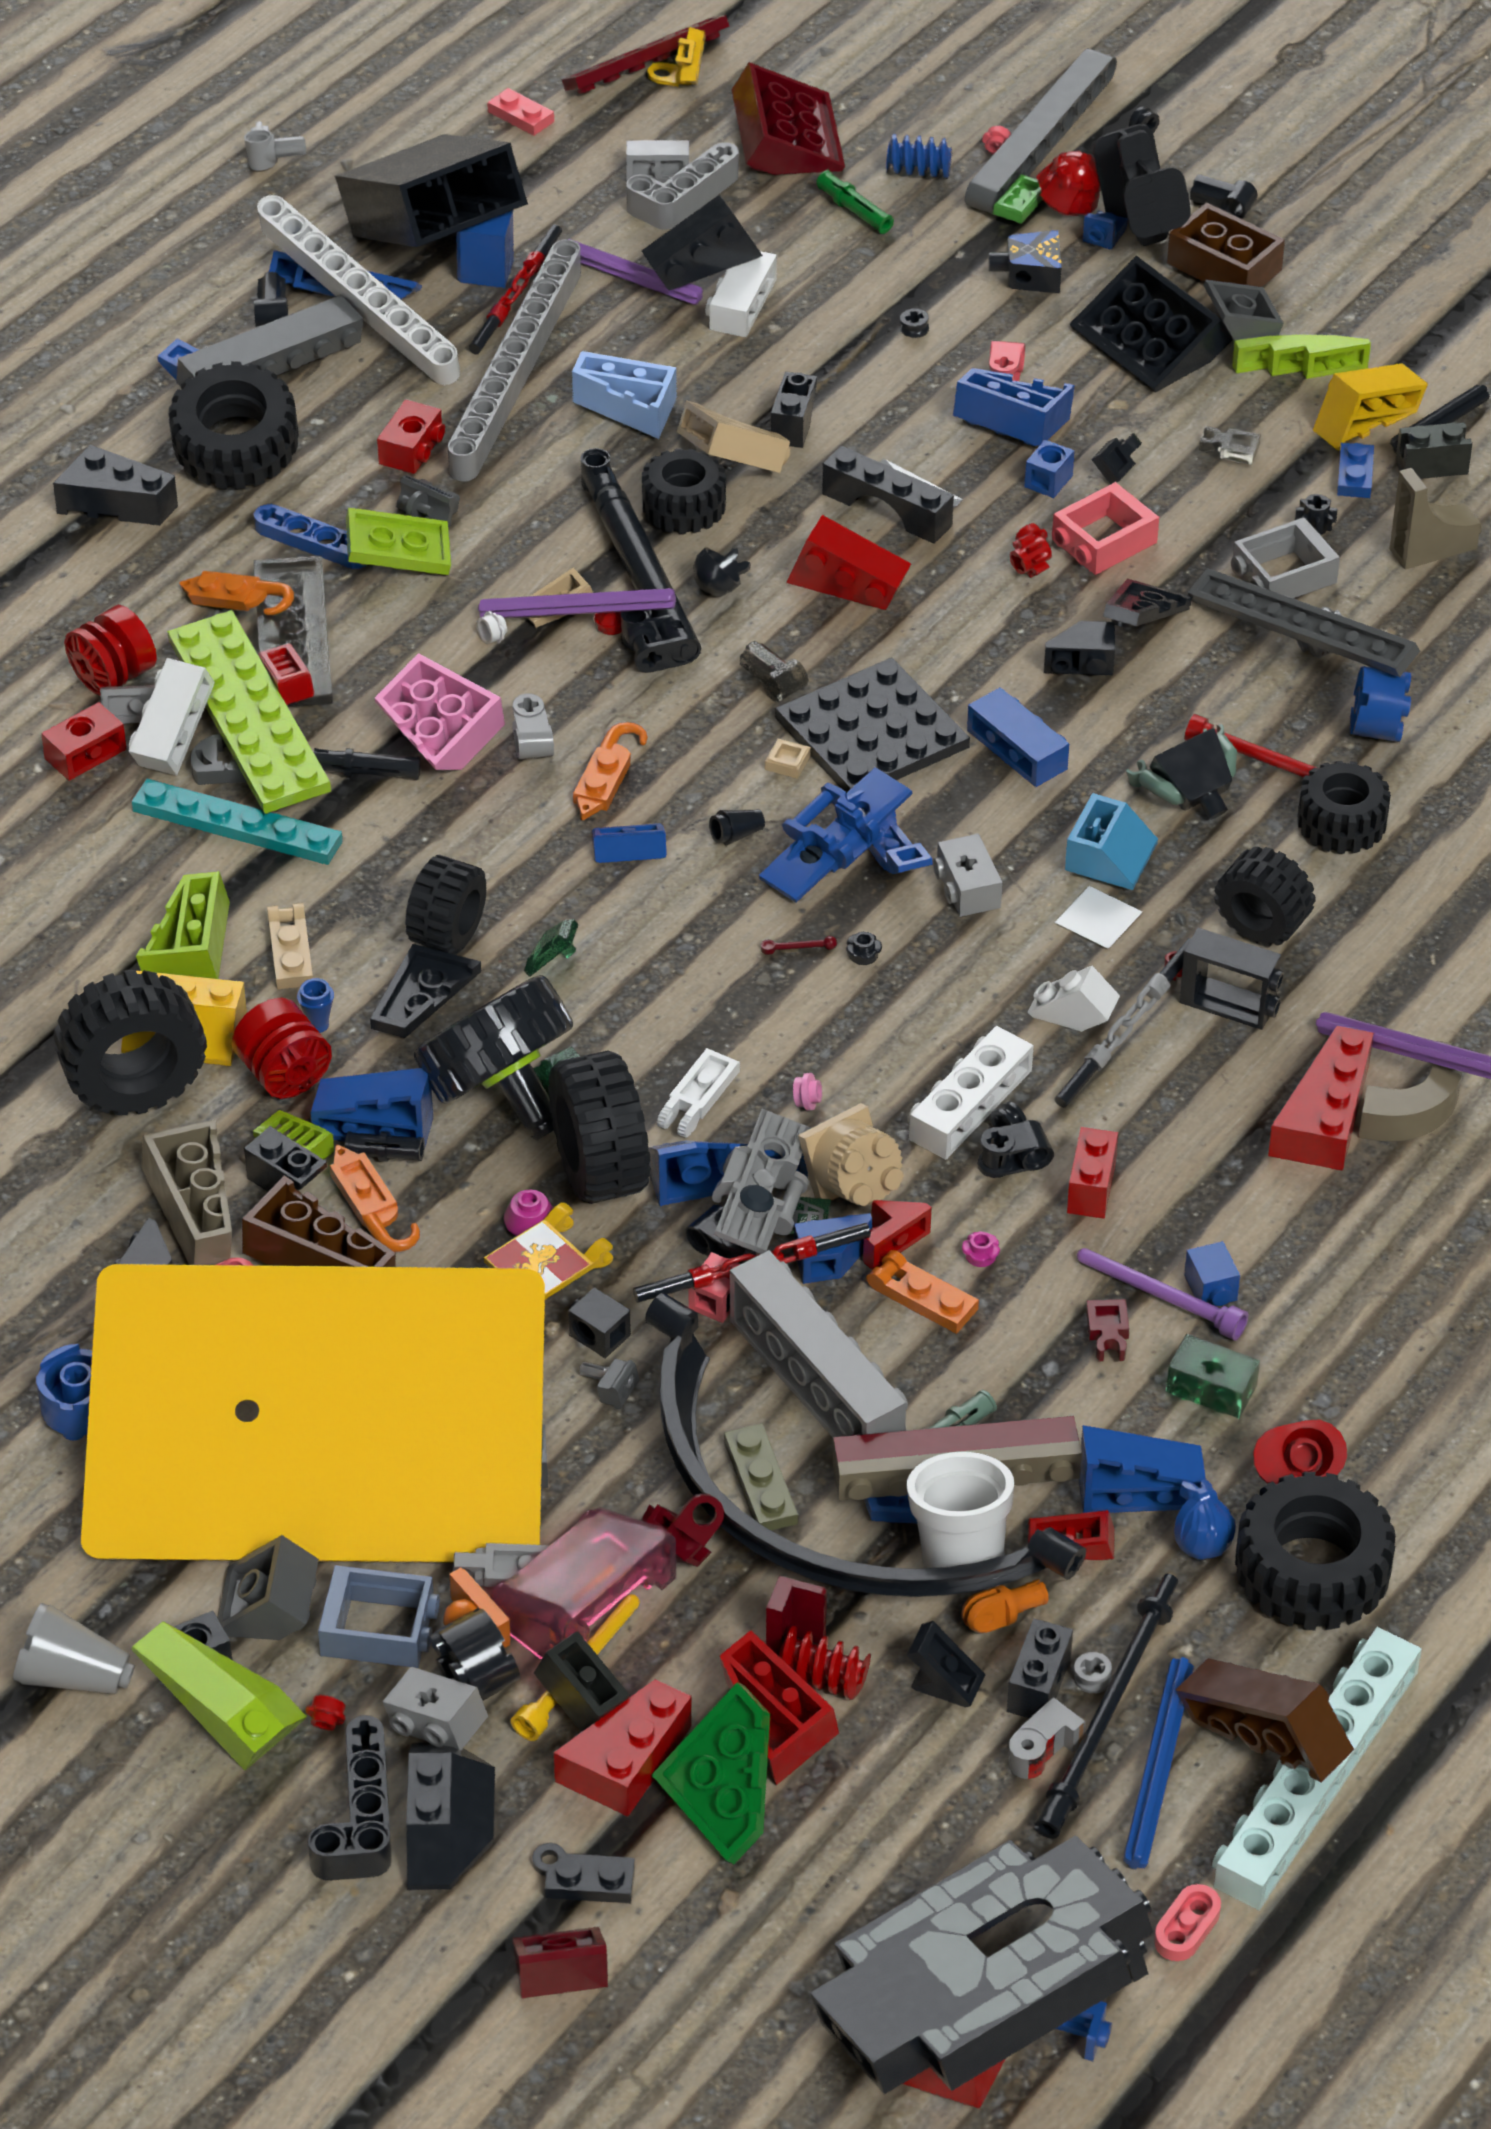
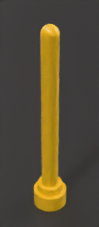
[511,1594,640,1741]

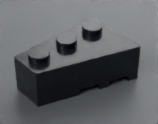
[641,194,763,291]

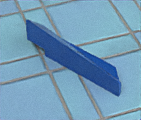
[269,250,422,300]

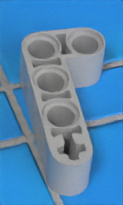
[626,142,739,230]

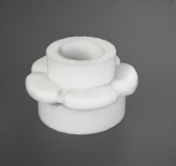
[477,611,507,644]

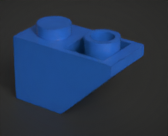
[794,1213,872,1284]

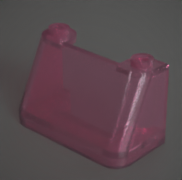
[490,1507,676,1660]

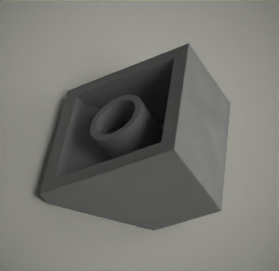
[1204,280,1284,341]
[218,1535,319,1640]

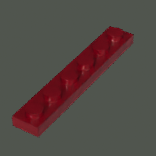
[561,15,730,94]

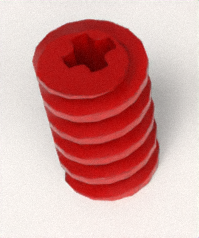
[779,1625,871,1700]

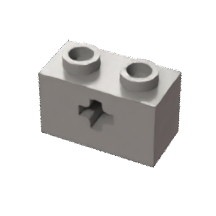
[933,834,1002,917]
[382,1667,488,1750]

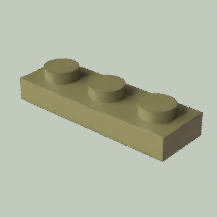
[724,1423,798,1531]

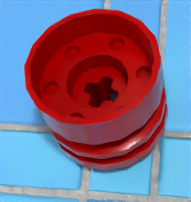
[64,604,157,696]
[232,997,332,1099]

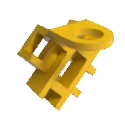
[647,27,706,87]

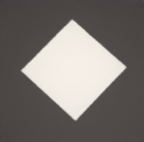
[1055,886,1142,949]

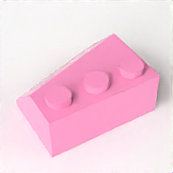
[375,653,505,770]

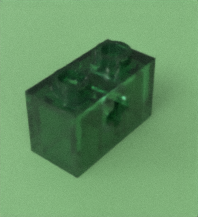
[1166,1334,1260,1419]

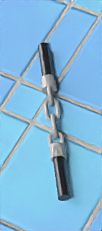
[1055,938,1191,1108]

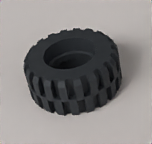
[168,361,299,490]
[54,970,207,1116]
[548,1050,651,1204]
[1235,1472,1396,1631]

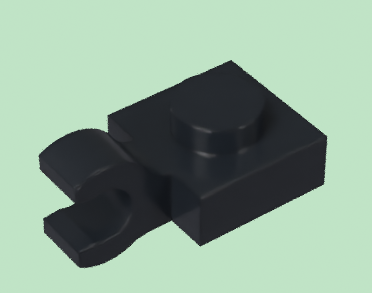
[1091,433,1142,484]

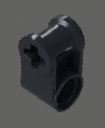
[977,1120,1054,1178]
[685,1205,757,1265]

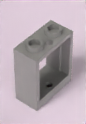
[1231,518,1340,598]

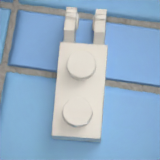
[657,1048,740,1138]

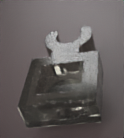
[1199,427,1261,465]

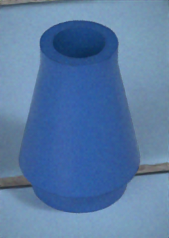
[297,978,334,1033]

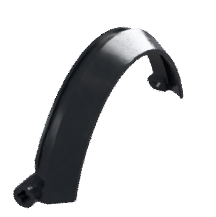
[645,1293,1086,1597]

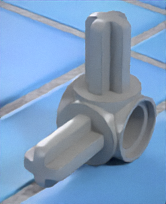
[244,122,306,170]

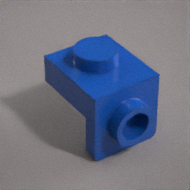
[1056,2001,1112,2061]

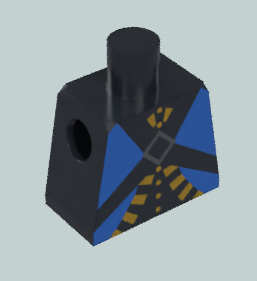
[988,230,1061,293]

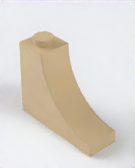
[677,400,790,473]

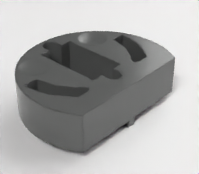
[191,733,247,785]

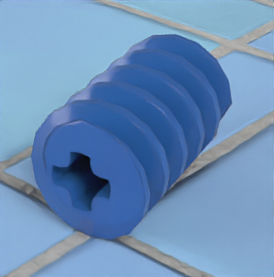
[886,133,952,179]

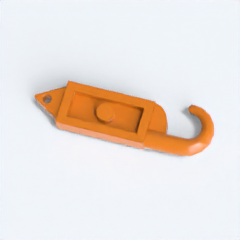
[179,571,294,615]
[573,722,648,820]
[330,1144,420,1252]

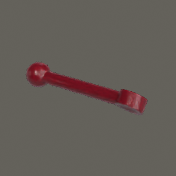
[761,936,837,955]

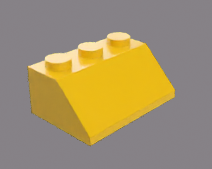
[121,970,247,1066]

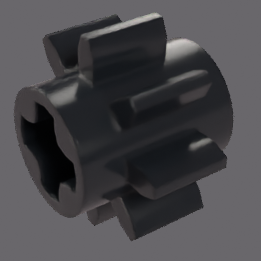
[1294,494,1338,535]

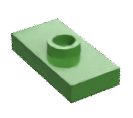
[993,175,1043,224]

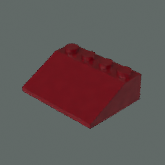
[731,62,845,175]

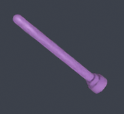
[1077,1248,1248,1340]

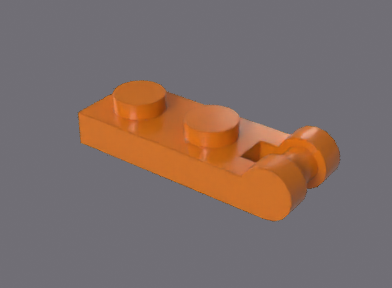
[866,1250,979,1334]

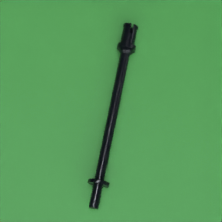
[1034,1573,1178,1839]

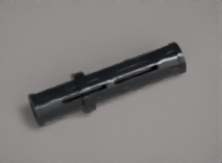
[313,748,421,779]

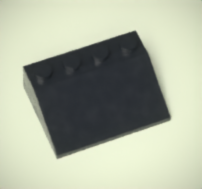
[1069,255,1233,392]

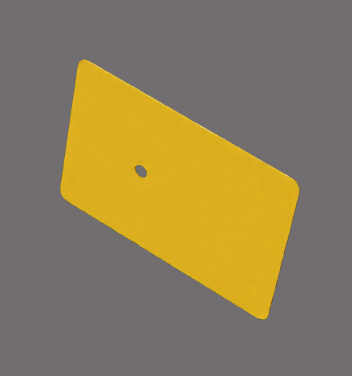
[81,1264,545,1562]

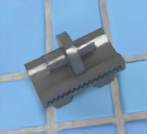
[396,474,460,527]

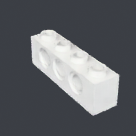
[908,1026,1033,1160]

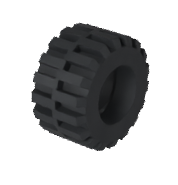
[642,448,726,534]
[1297,761,1391,854]
[1214,847,1316,946]
[405,854,486,955]

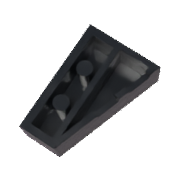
[53,445,178,526]

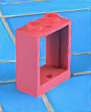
[1052,482,1159,575]

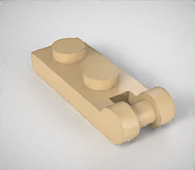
[267,902,313,990]

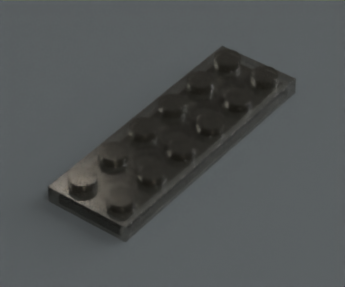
[254,555,333,707]

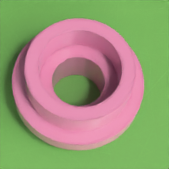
[793,1073,822,1111]

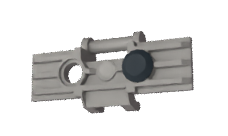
[712,1109,811,1254]

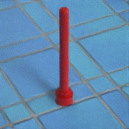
[1184,714,1320,778]

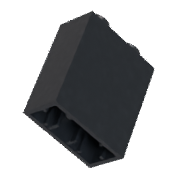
[335,134,528,247]

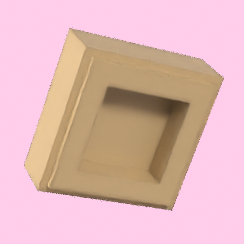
[765,739,811,779]

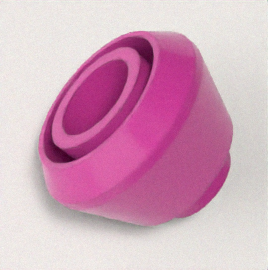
[504,1190,553,1236]

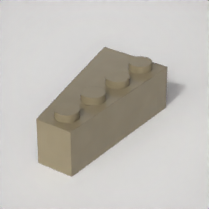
[141,1119,232,1265]

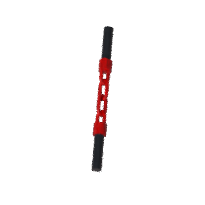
[469,225,562,354]
[633,1223,871,1303]

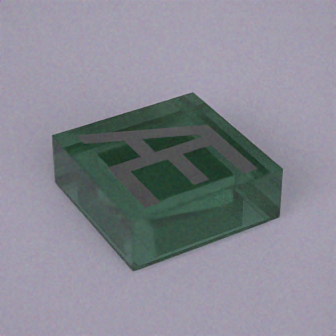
[790,1197,831,1234]

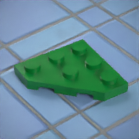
[652,1682,770,1864]

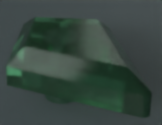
[524,919,579,977]

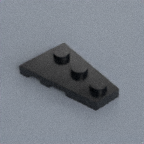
[1103,578,1193,627]
[370,944,481,1038]

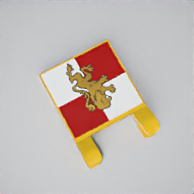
[484,1202,613,1300]

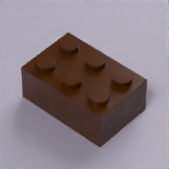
[1167,202,1285,287]

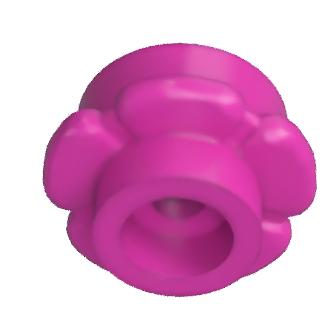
[962,1231,1000,1267]

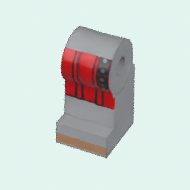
[1008,1697,1085,1779]

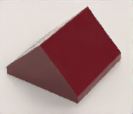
[513,1927,608,1999]

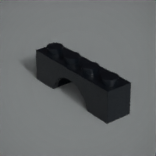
[822,446,954,544]

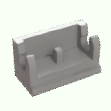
[626,140,689,183]

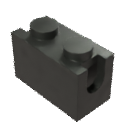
[1396,422,1473,479]
[534,1631,630,1732]

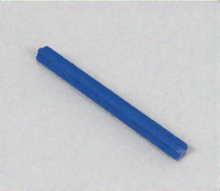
[1123,1657,1194,1870]

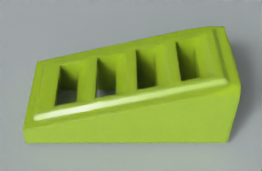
[253,1110,334,1160]

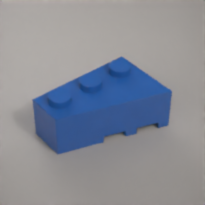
[953,368,1075,446]
[311,1068,434,1151]

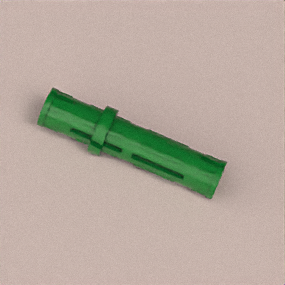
[816,170,894,234]

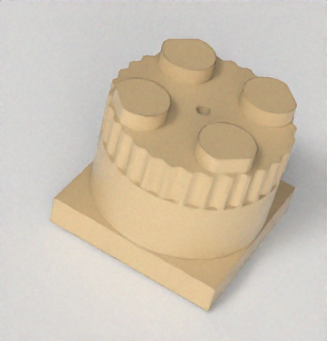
[798,1103,904,1206]

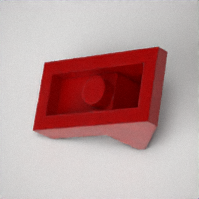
[863,1200,932,1270]

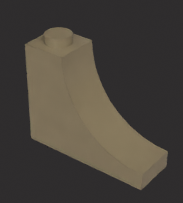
[1389,468,1482,570]

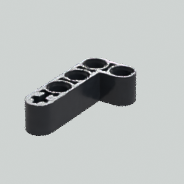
[308,1715,392,1881]

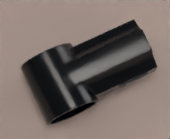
[1190,174,1258,219]
[254,272,288,328]

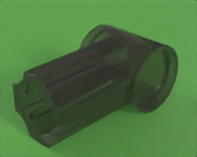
[740,641,808,702]

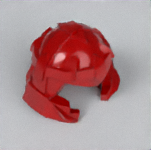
[1036,151,1101,217]

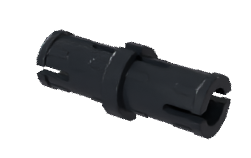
[345,1131,425,1162]

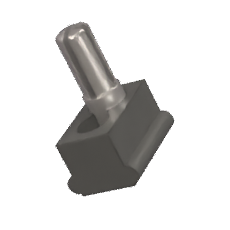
[580,1359,639,1409]

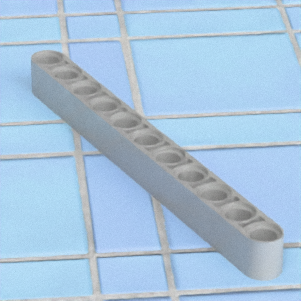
[448,239,581,482]

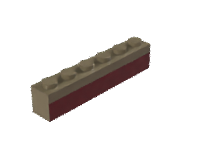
[833,1416,1082,1500]

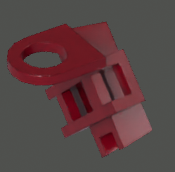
[639,1494,724,1567]

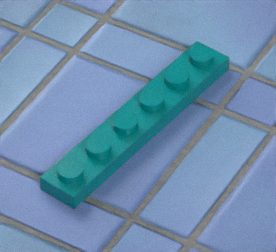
[132,778,343,865]

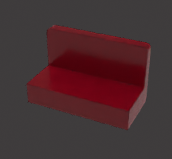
[766,1576,827,1656]

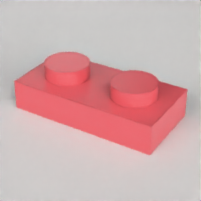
[488,88,554,136]

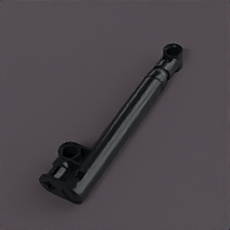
[581,448,702,673]

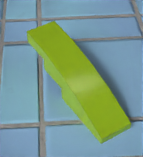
[1232,334,1371,379]

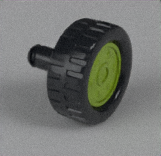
[414,975,573,1140]

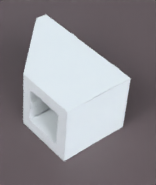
[1028,966,1120,1032]

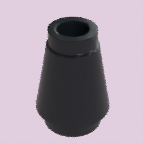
[709,809,765,845]

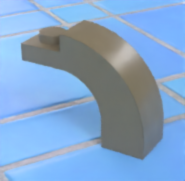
[1359,1041,1462,1141]

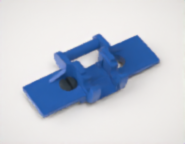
[759,767,913,903]

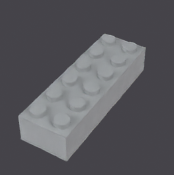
[730,1250,908,1437]

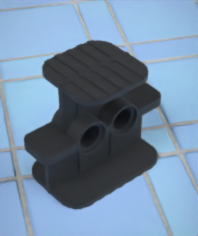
[1093,124,1191,246]

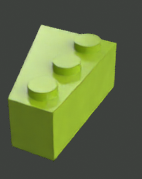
[136,871,230,979]

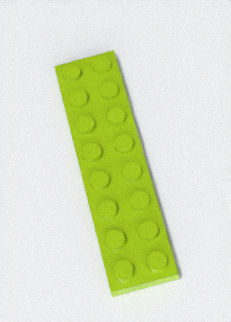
[167,610,331,814]

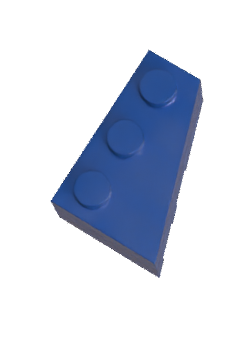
[1079,1425,1206,1513]

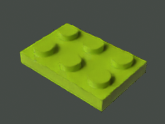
[346,507,451,575]

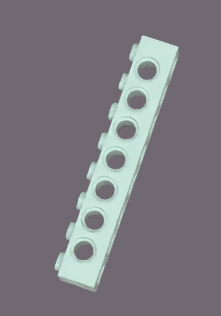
[1212,1627,1422,1911]

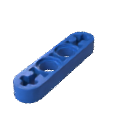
[254,504,367,569]

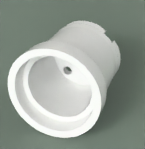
[907,1452,1014,1568]

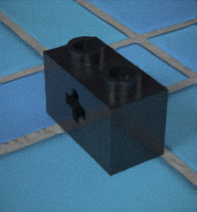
[1007,1618,1073,1719]

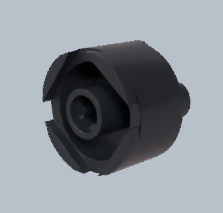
[429,1608,520,1701]

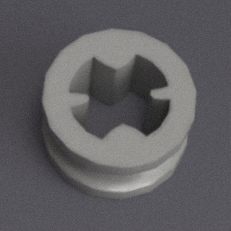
[1074,1652,1112,1693]

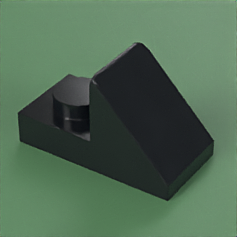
[907,1621,986,1707]

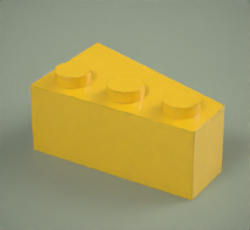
[1313,363,1428,451]

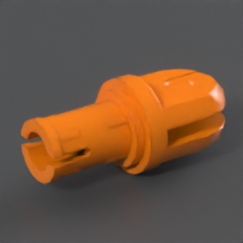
[961,1579,1049,1634]

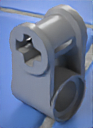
[512,694,554,760]

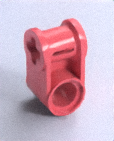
[989,341,1025,381]

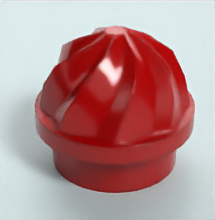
[594,612,621,635]

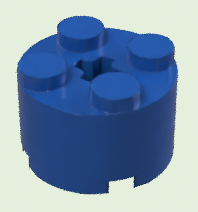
[1350,666,1411,742]
[36,1344,93,1441]

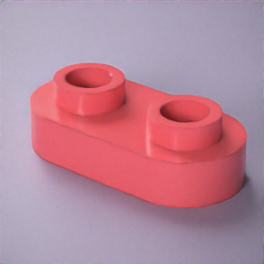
[1154,1884,1221,1961]

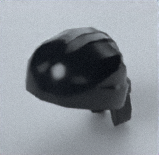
[693,547,751,597]

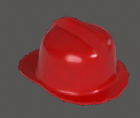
[1253,1420,1347,1484]

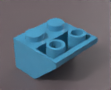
[1065,793,1158,890]

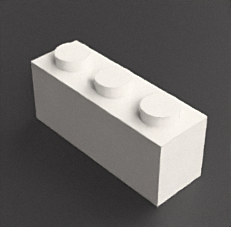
[705,251,777,337]
[129,658,215,776]

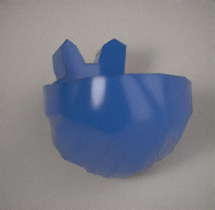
[1174,1479,1236,1560]

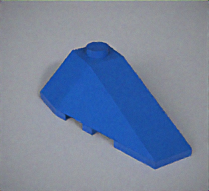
[648,1140,808,1206]

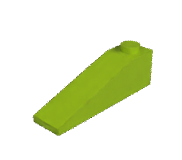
[131,1621,307,1771]

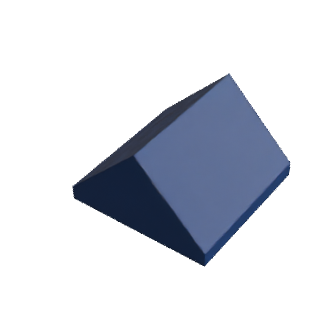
[457,210,514,288]

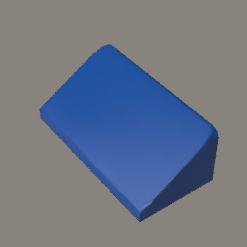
[592,823,667,863]

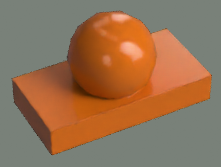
[443,1567,511,1648]

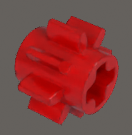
[1010,533,1052,578]

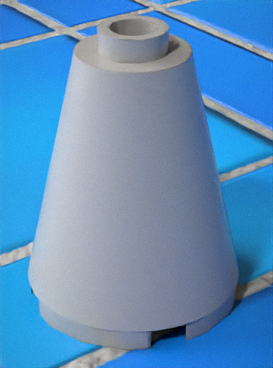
[13,1603,135,1694]

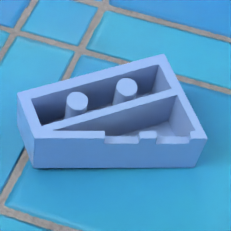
[572,351,677,439]

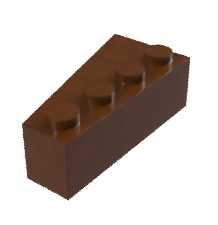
[242,1175,396,1267]
[1176,1658,1354,1783]

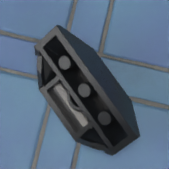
[406,1743,495,1890]

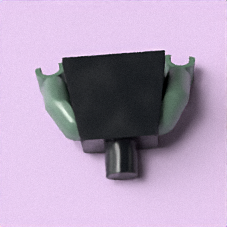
[1126,724,1237,820]

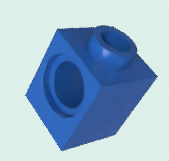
[1025,439,1074,498]

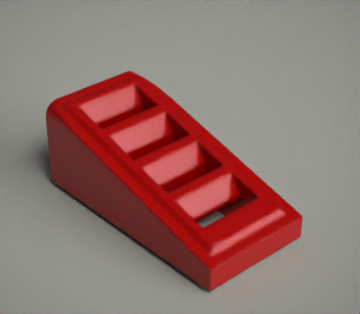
[258,644,314,705]
[1028,1510,1115,1560]

